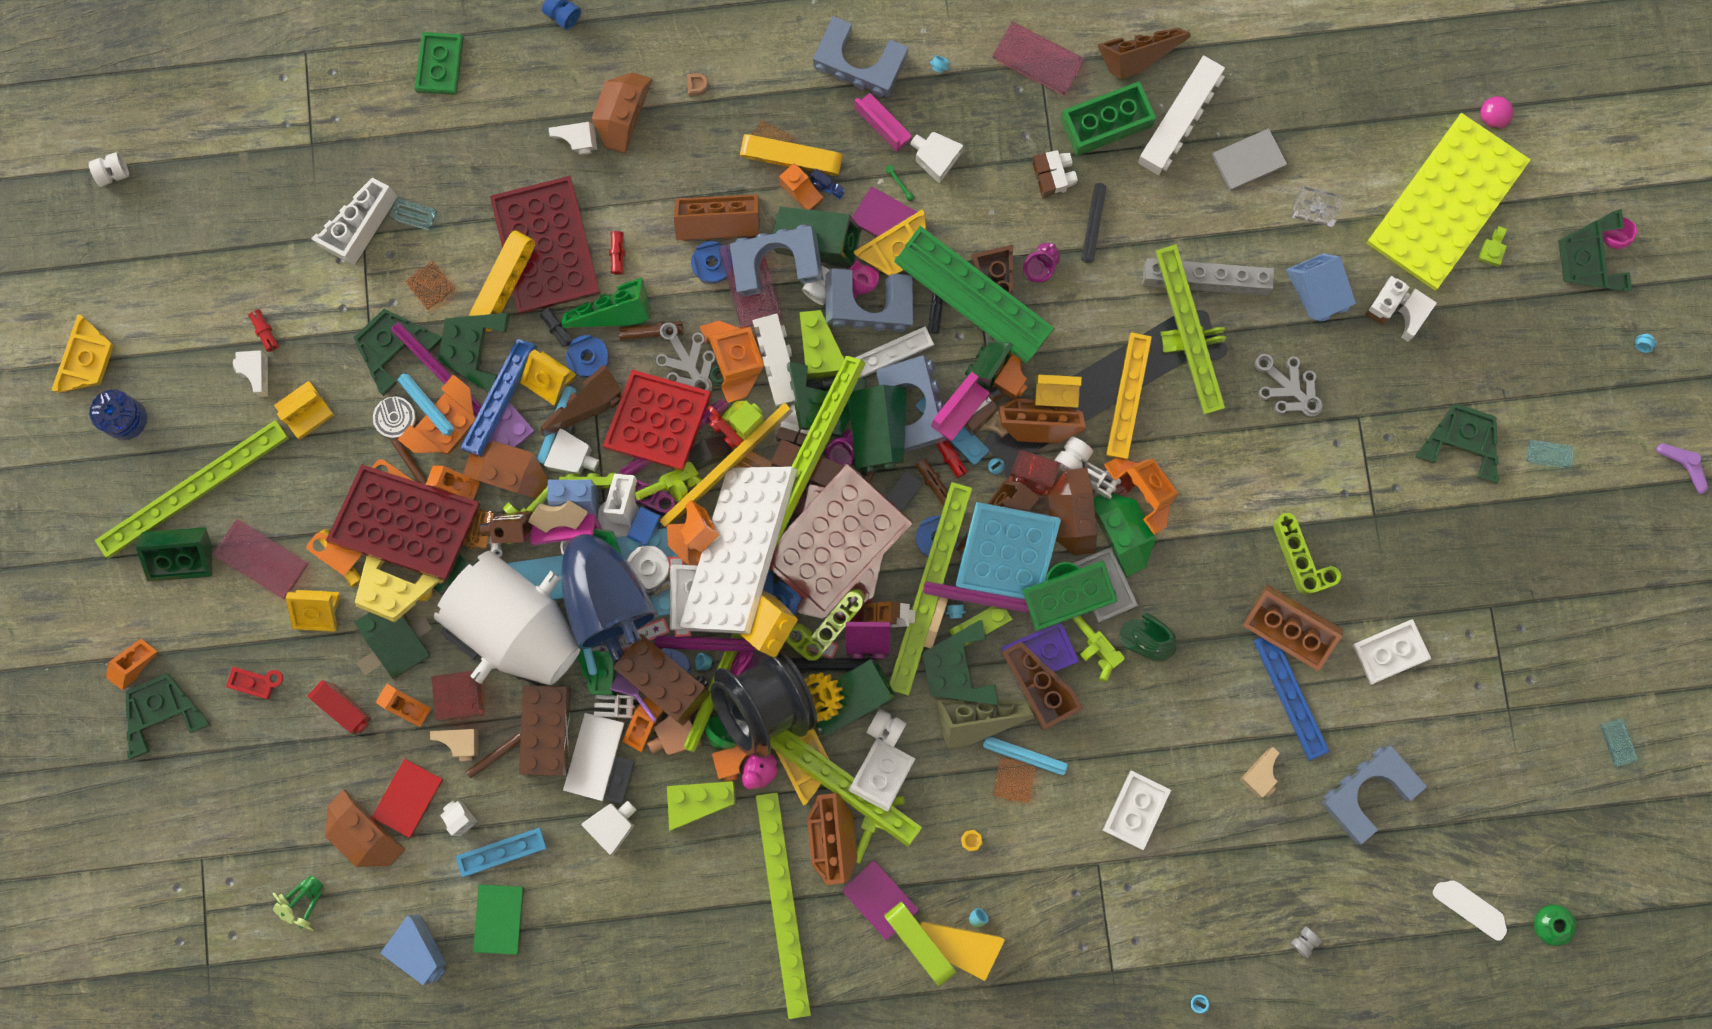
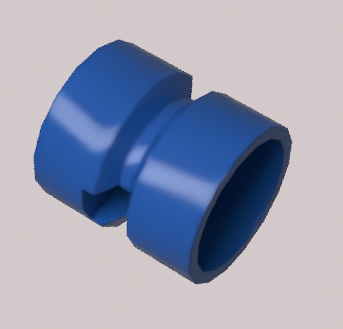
[542,0,581,30]

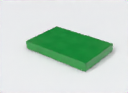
[415,32,464,95]
[473,884,524,955]

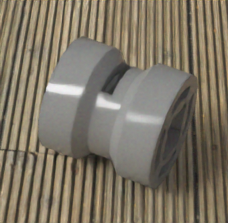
[1290,927,1322,959]

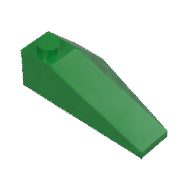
[562,278,651,328]

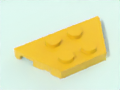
[854,209,926,276]
[52,315,114,393]
[775,729,829,806]

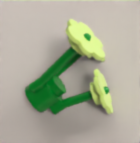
[272,875,323,932]

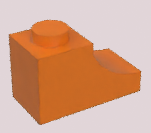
[779,163,824,210]
[993,354,1028,400]
[426,465,480,500]
[681,500,719,553]
[106,639,157,690]
[376,684,431,727]
[622,697,663,752]
[712,746,749,782]

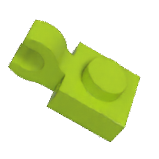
[1478,226,1507,267]

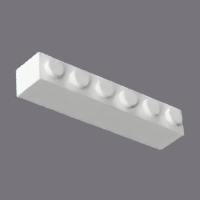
[1138,55,1225,175]

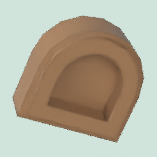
[687,73,709,96]

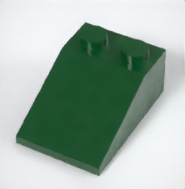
[965,342,1013,391]
[354,612,430,679]

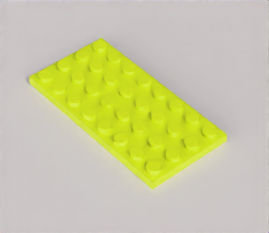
[1366,113,1531,291]

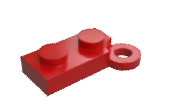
[707,406,743,449]
[226,667,284,700]

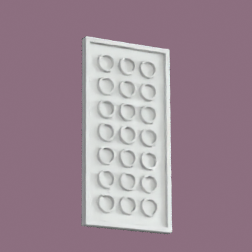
[680,467,797,634]

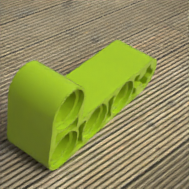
[1273,513,1341,596]
[786,588,865,661]
[884,901,957,987]

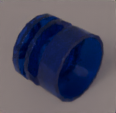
[89,389,147,440]

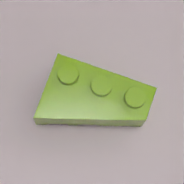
[800,310,844,380]
[721,401,765,441]
[667,781,736,831]

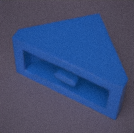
[627,507,664,546]

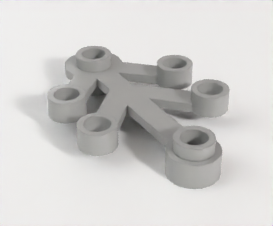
[656,323,716,392]
[1255,354,1323,417]

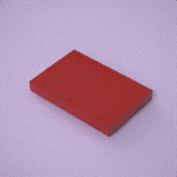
[372,759,444,838]

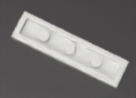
[855,326,934,378]

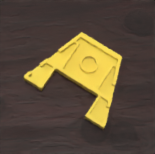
[355,556,443,622]

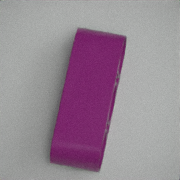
[635,480,676,516]

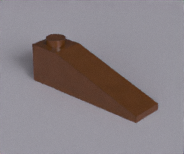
[1002,642,1083,731]

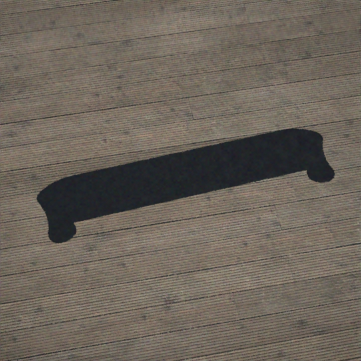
[984,310,1228,482]

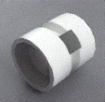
[89,152,129,187]
[802,266,830,305]
[1054,437,1094,471]
[867,709,907,748]

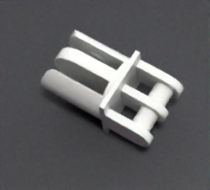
[1084,462,1121,499]
[594,695,636,718]

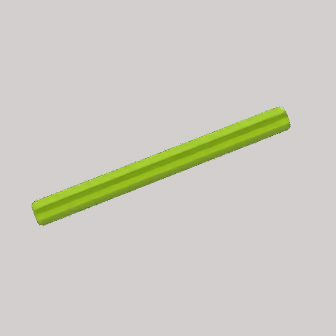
[684,633,743,752]

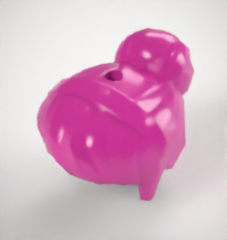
[848,260,879,299]
[742,753,778,789]

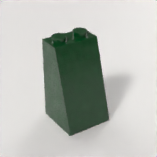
[771,206,862,268]
[848,385,906,473]
[816,659,898,737]

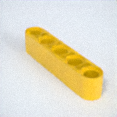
[740,134,843,176]
[469,231,535,332]

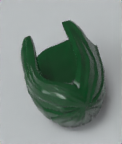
[1119,613,1176,662]

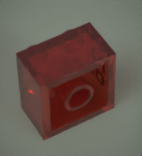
[1007,449,1061,496]
[431,670,484,722]

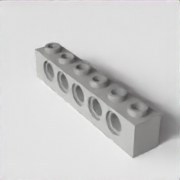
[1142,258,1274,296]

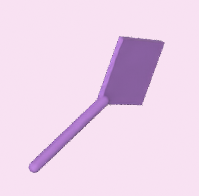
[610,672,656,722]

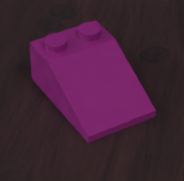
[846,622,890,659]

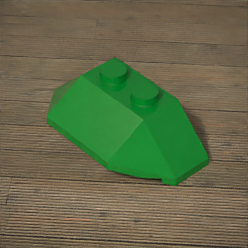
[1093,493,1156,577]

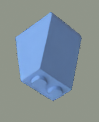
[1286,253,1356,322]
[548,480,599,519]
[381,914,447,985]

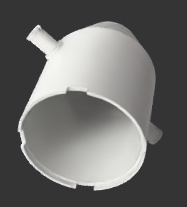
[434,551,581,685]

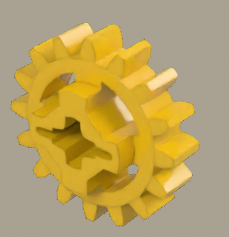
[804,673,844,722]

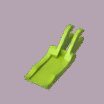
[1161,326,1226,353]

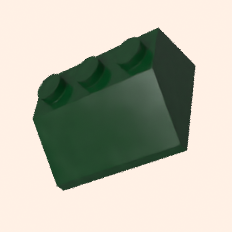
[136,527,212,582]

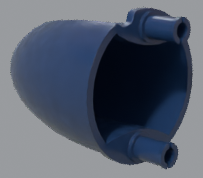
[561,534,658,663]

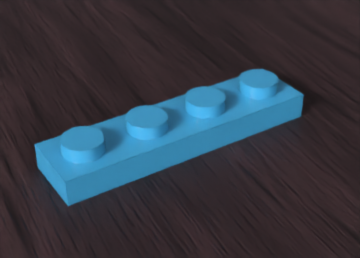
[915,396,990,466]
[455,827,548,877]

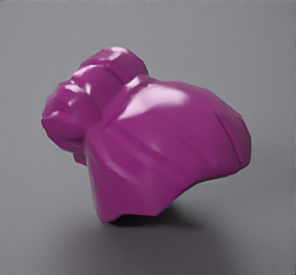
[1023,243,1060,282]
[826,430,855,466]

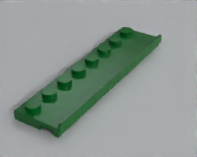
[894,226,1055,364]

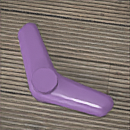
[1656,443,1708,494]

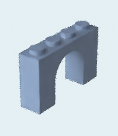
[813,16,908,98]
[730,225,824,297]
[826,268,913,332]
[876,355,948,453]
[1321,746,1427,845]

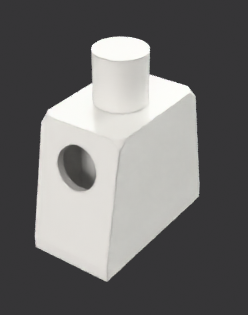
[910,132,963,183]
[544,429,599,476]
[581,801,637,855]

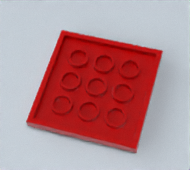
[603,370,712,471]

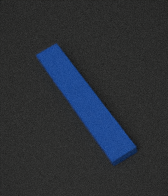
[461,338,537,457]
[1253,637,1330,761]

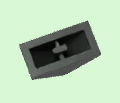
[689,436,732,470]

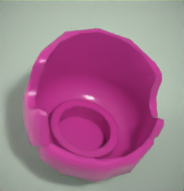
[1480,96,1514,129]
[1602,217,1637,250]

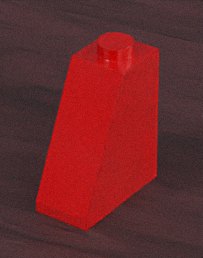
[307,680,371,734]

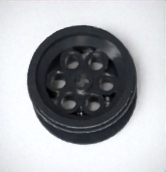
[711,648,817,758]

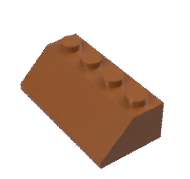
[674,194,760,241]
[1243,584,1343,671]

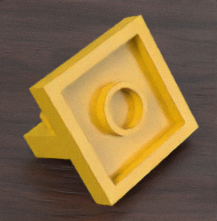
[520,349,577,406]
[1035,375,1082,407]
[274,381,335,440]
[286,590,340,632]

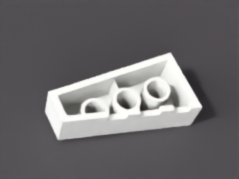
[311,178,398,265]
[753,314,795,410]

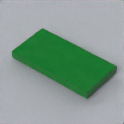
[1022,560,1118,631]

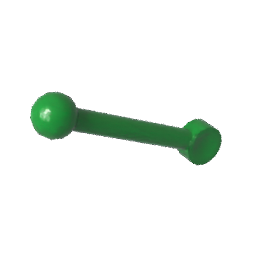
[886,165,914,201]

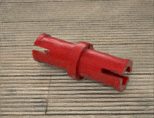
[609,231,626,275]
[248,309,279,352]
[935,440,968,479]

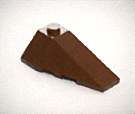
[1098,28,1191,80]
[541,365,621,437]

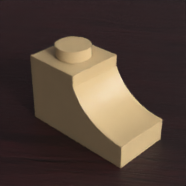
[430,729,479,761]
[1239,747,1280,798]

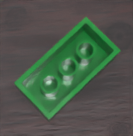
[1060,81,1156,156]

